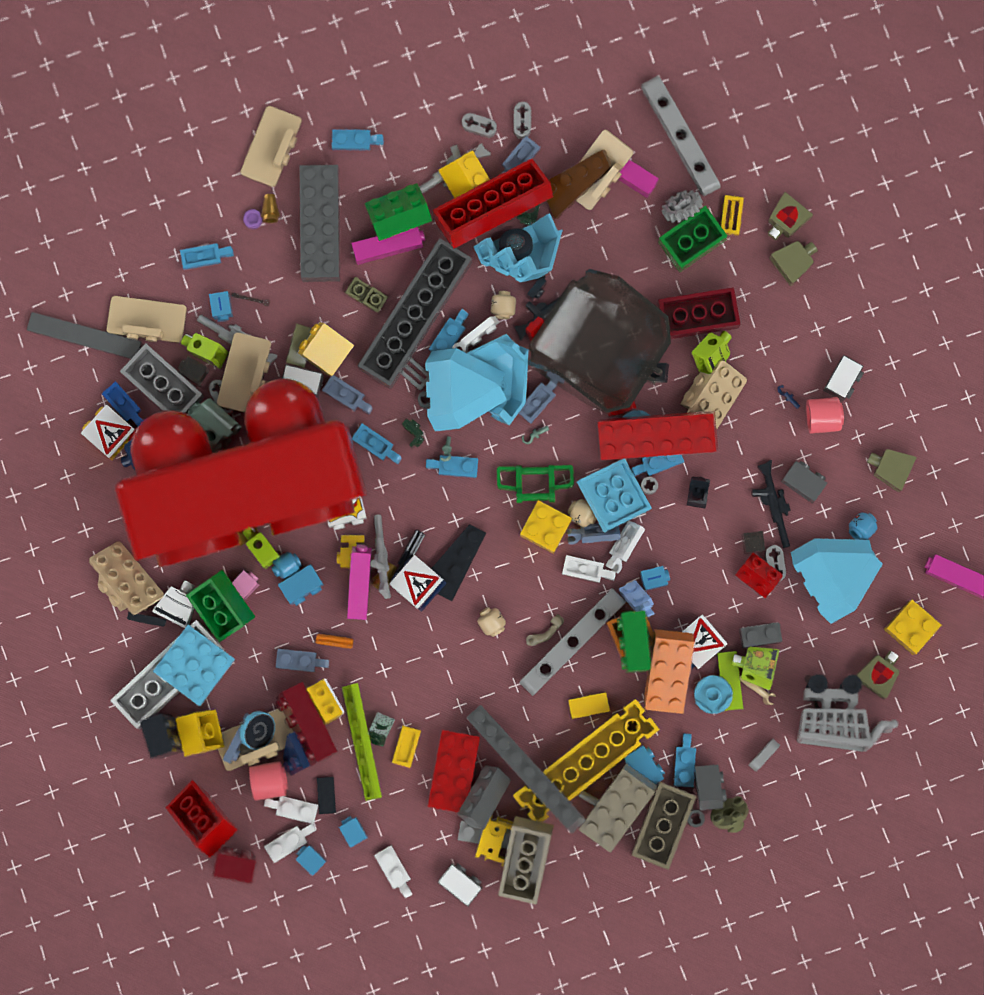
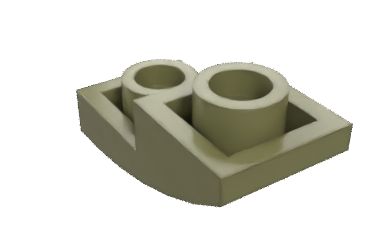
[345,277,388,313]
[286,323,312,368]

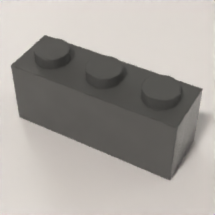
[458,765,511,829]

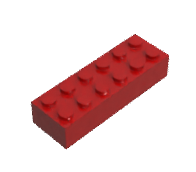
[433,158,553,249]
[598,411,718,460]

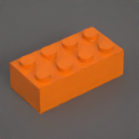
[644,629,695,714]

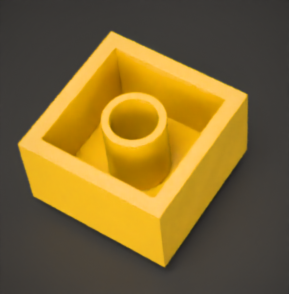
[520,500,572,554]
[884,600,942,655]
[176,710,225,756]

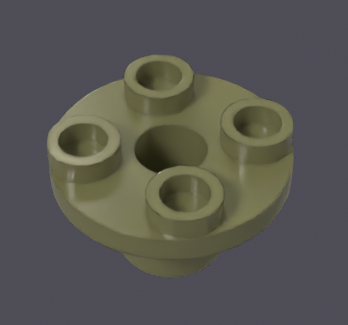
[710,796,749,833]

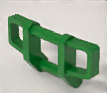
[497,465,574,503]

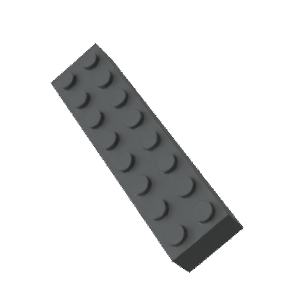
[358,238,472,389]

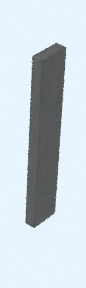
[27,312,142,359]

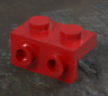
[735,553,783,599]

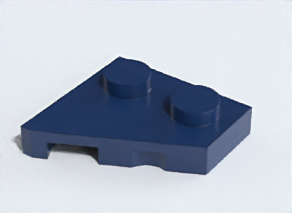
[283,732,310,776]

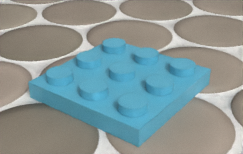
[577,458,652,533]
[153,625,235,706]

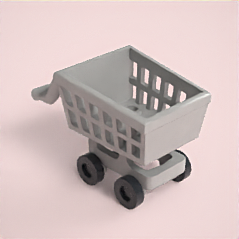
[797,674,898,752]

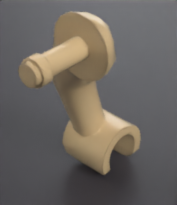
[740,676,776,705]

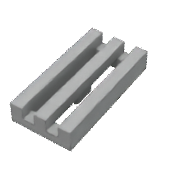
[401,358,429,391]

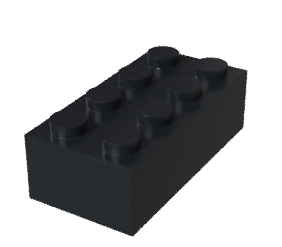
[139,713,183,759]

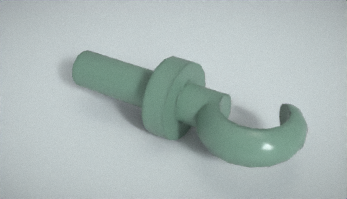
[522,425,550,444]
[440,436,452,462]

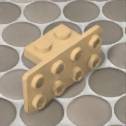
[241,106,302,187]
[576,130,634,210]
[107,296,187,343]
[217,332,271,413]
[681,360,747,429]
[89,542,164,615]
[218,709,293,771]

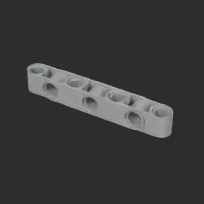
[641,76,721,197]
[519,588,626,696]

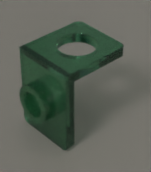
[516,204,540,225]

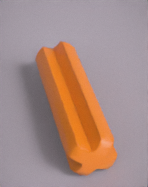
[316,634,354,649]

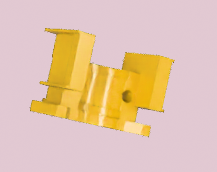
[475,815,514,867]

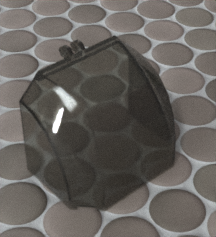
[528,269,671,413]

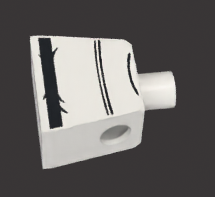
[152,580,195,628]

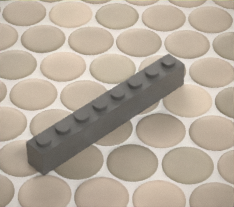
[466,705,586,834]

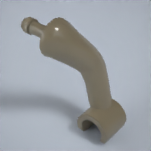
[526,614,564,646]

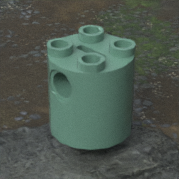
[187,398,242,453]

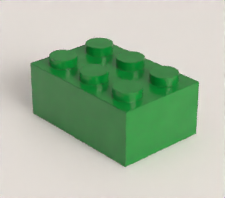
[364,183,433,241]
[658,206,728,273]
[186,570,256,643]
[617,611,651,673]

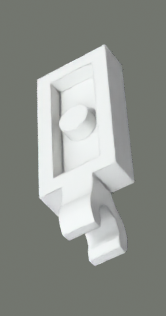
[452,316,500,353]
[606,521,645,574]
[562,555,616,583]
[264,796,318,824]
[264,824,316,863]
[374,845,412,898]

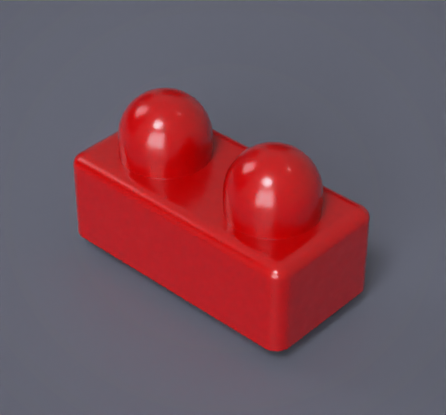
[115,379,368,568]

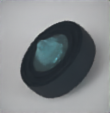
[499,228,533,261]

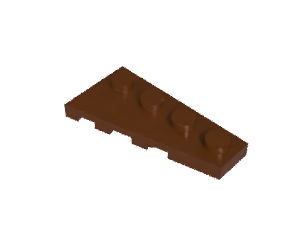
[547,150,612,219]

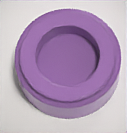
[243,209,263,229]

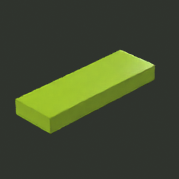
[717,651,743,711]

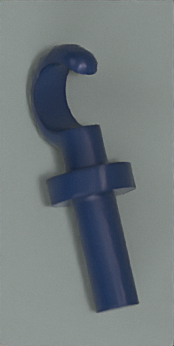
[777,385,800,409]

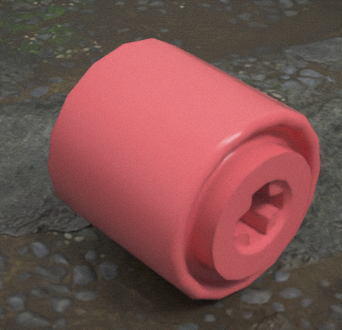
[806,397,844,434]
[249,761,288,801]

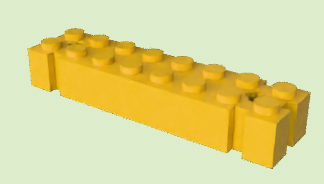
[513,699,660,822]

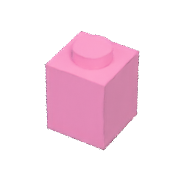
[232,571,259,601]

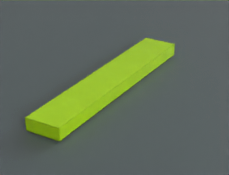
[342,683,382,801]

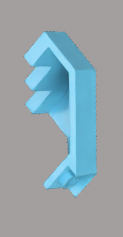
[474,214,562,282]
[467,334,529,425]
[425,348,507,431]
[791,538,883,623]

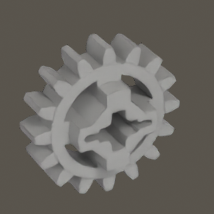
[662,190,703,223]

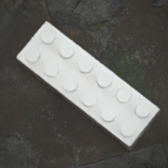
[110,620,225,729]

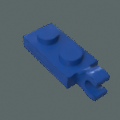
[102,381,143,426]

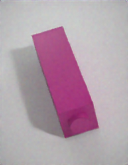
[618,160,659,198]
[352,227,426,265]
[347,545,372,620]
[924,554,984,599]

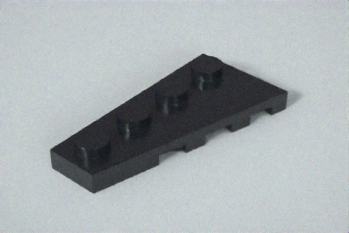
[431,524,487,601]

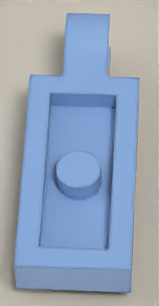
[619,580,654,617]

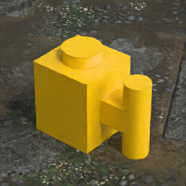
[337,535,365,568]

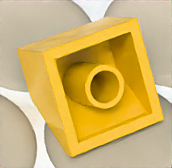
[438,150,490,198]

